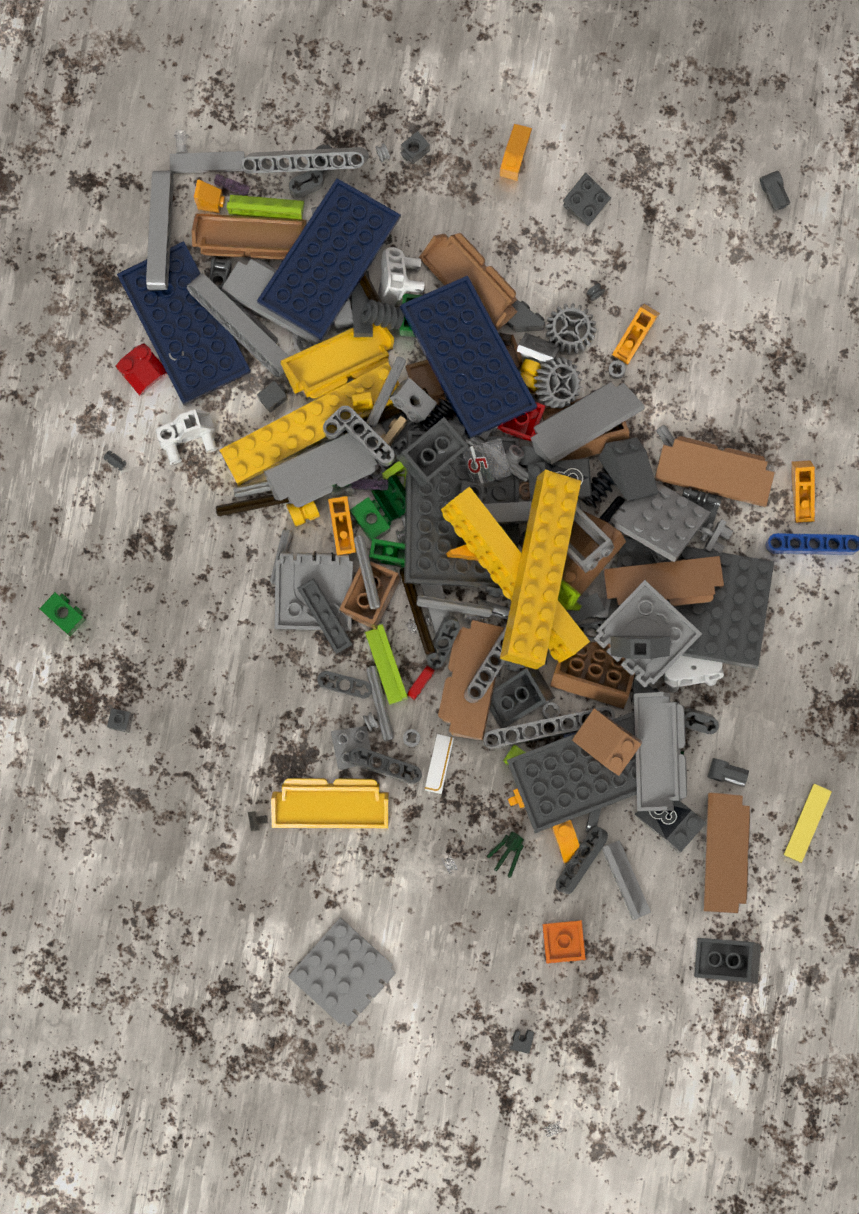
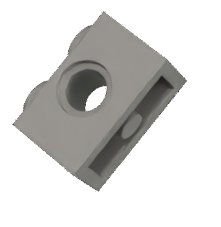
[389,378,437,424]

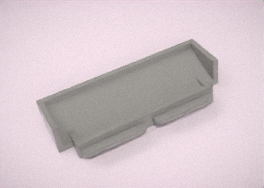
[221,259,334,345]
[531,382,645,464]
[263,426,381,507]
[634,692,687,811]

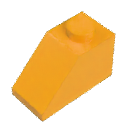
[194,180,225,213]
[551,820,579,863]

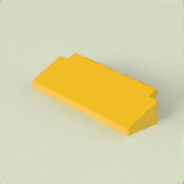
[280,323,394,399]
[271,778,389,828]

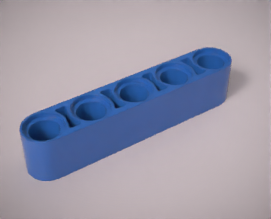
[765,533,859,555]

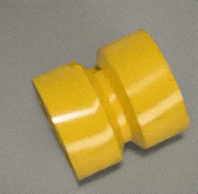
[520,359,541,394]
[286,501,320,527]

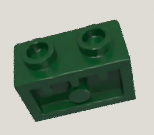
[371,475,406,522]

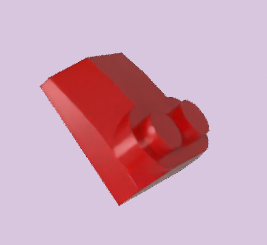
[115,343,167,396]
[497,402,545,441]

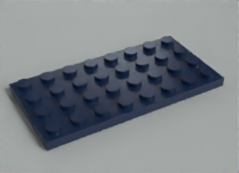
[257,178,401,341]
[117,241,251,405]
[400,275,537,439]

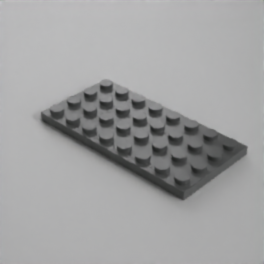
[507,711,637,833]

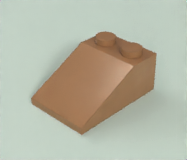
[572,708,642,776]

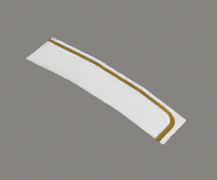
[425,734,454,794]

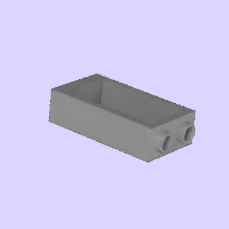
[567,505,615,573]

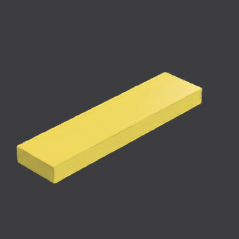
[783,784,832,863]

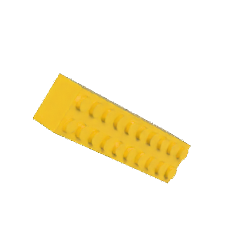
[220,362,400,486]
[500,469,581,669]
[441,487,590,663]

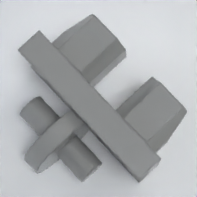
[699,519,733,553]

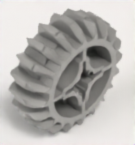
[546,303,597,354]
[533,357,582,408]

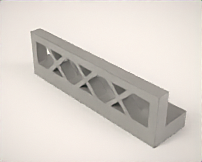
[602,840,651,920]

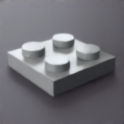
[517,333,561,364]

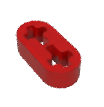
[407,665,435,700]

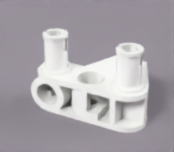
[378,247,424,306]
[155,409,218,465]
[664,656,724,692]

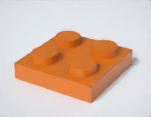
[542,920,586,964]

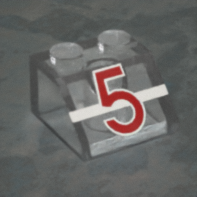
[462,438,511,484]

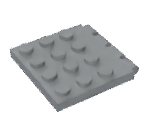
[610,481,711,562]
[275,552,353,631]
[594,580,702,688]
[288,918,396,1026]

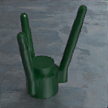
[487,832,524,878]

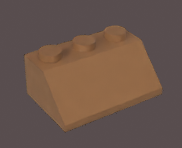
[339,561,400,630]

